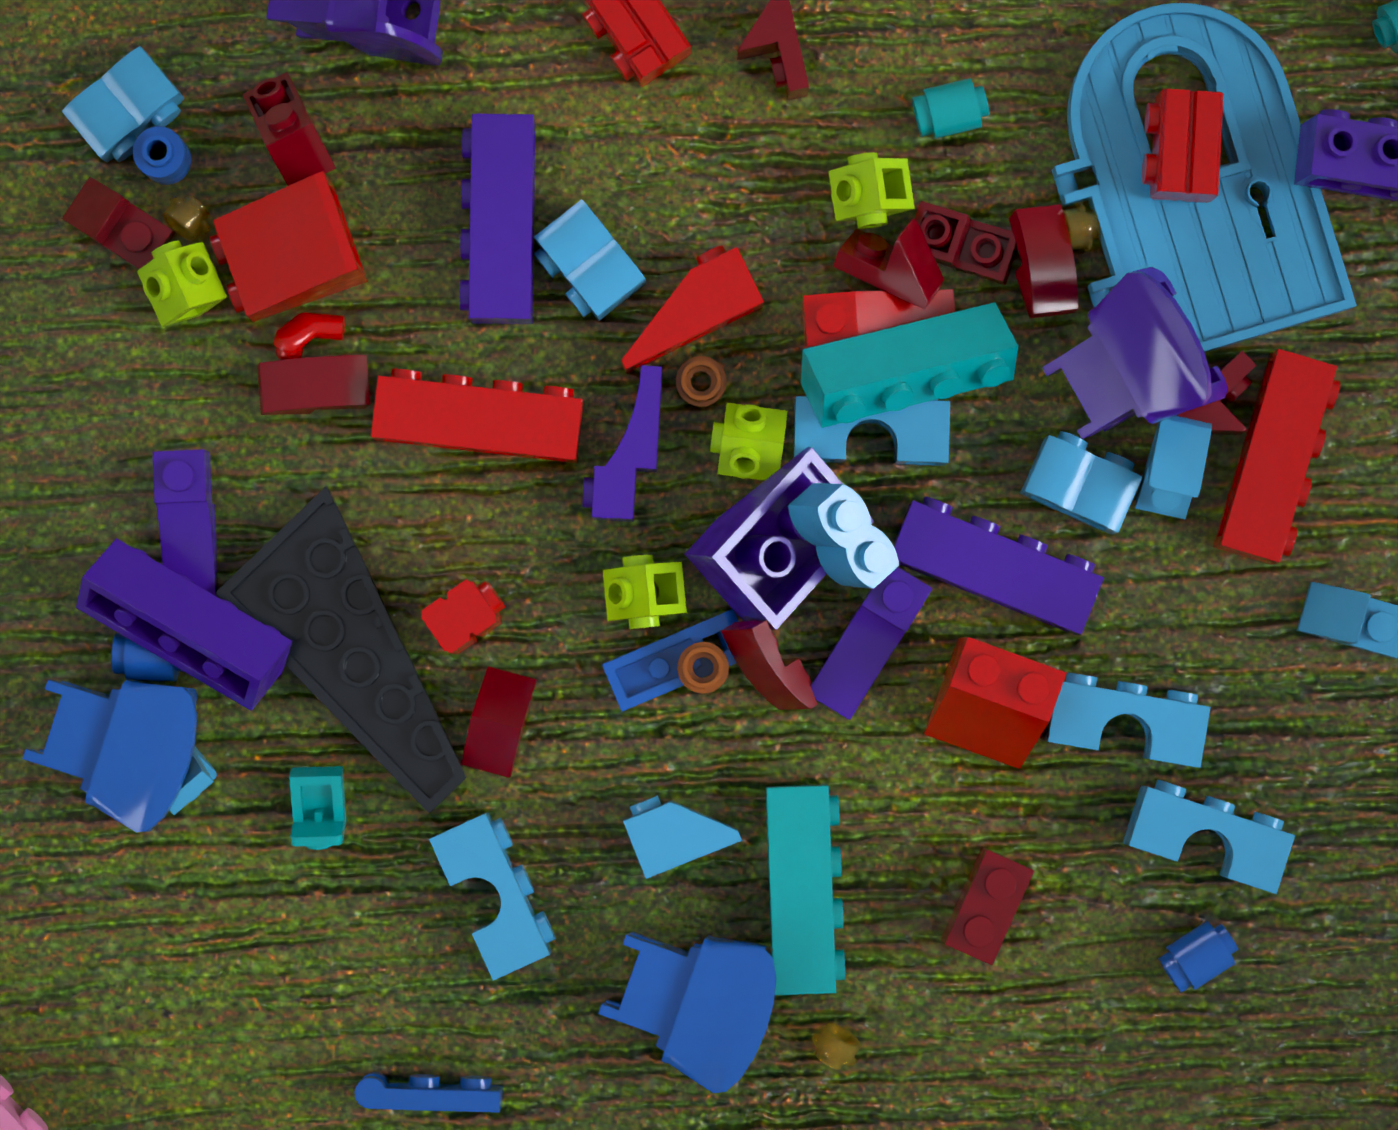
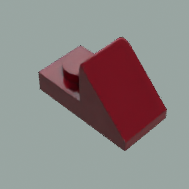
[737,0,809,100]
[62,177,176,269]
[833,219,944,310]
[1177,350,1256,435]

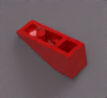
[621,245,764,374]
[801,289,955,349]

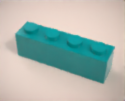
[800,302,1018,428]
[765,784,845,995]

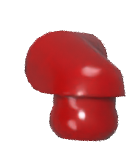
[273,312,345,360]

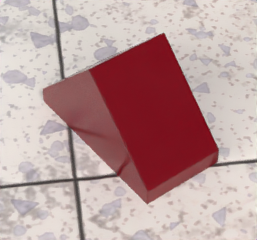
[461,666,537,778]

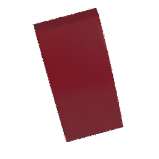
[915,201,1018,285]
[1008,204,1078,319]
[257,355,370,415]
[721,620,818,710]

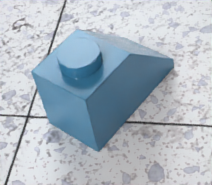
[623,795,742,879]

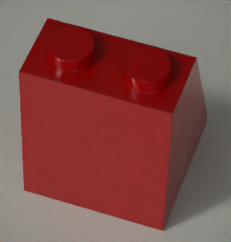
[210,171,368,322]
[923,637,1067,769]

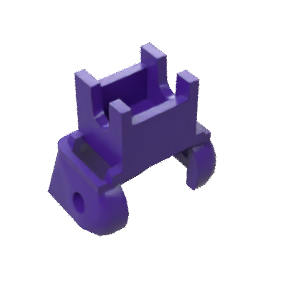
[266,0,443,66]
[1042,267,1228,439]

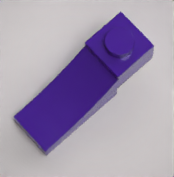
[583,365,662,522]
[153,449,219,598]
[811,567,933,720]

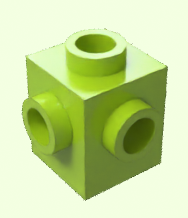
[828,152,915,229]
[137,240,228,327]
[710,403,788,481]
[603,555,687,629]

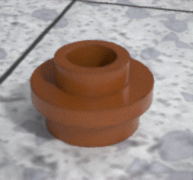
[676,356,727,407]
[677,642,729,693]

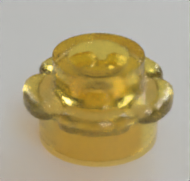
[162,195,210,242]
[1063,202,1100,252]
[812,1023,861,1070]

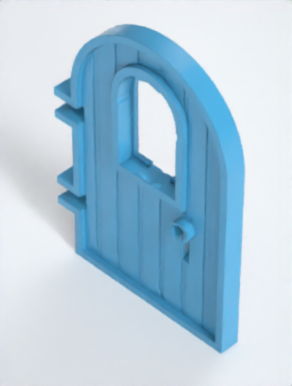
[1051,3,1357,353]

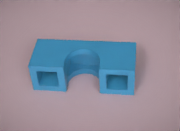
[793,396,950,466]
[1042,672,1211,768]
[1122,779,1295,894]
[429,812,556,981]

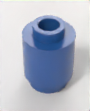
[133,126,192,185]
[112,633,184,682]
[1158,921,1239,993]

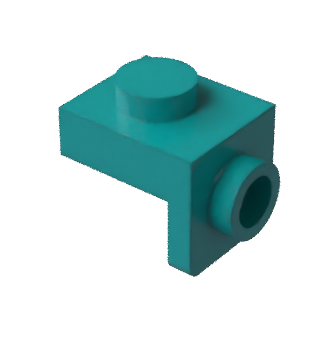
[289,766,347,850]

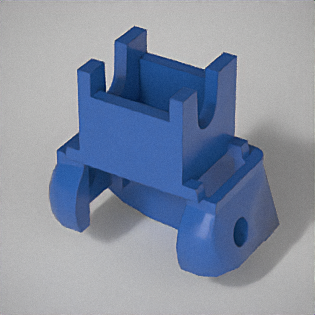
[22,680,197,833]
[598,932,776,1093]

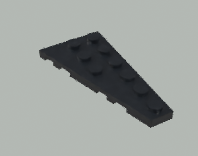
[216,486,467,813]

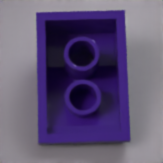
[684,447,874,630]

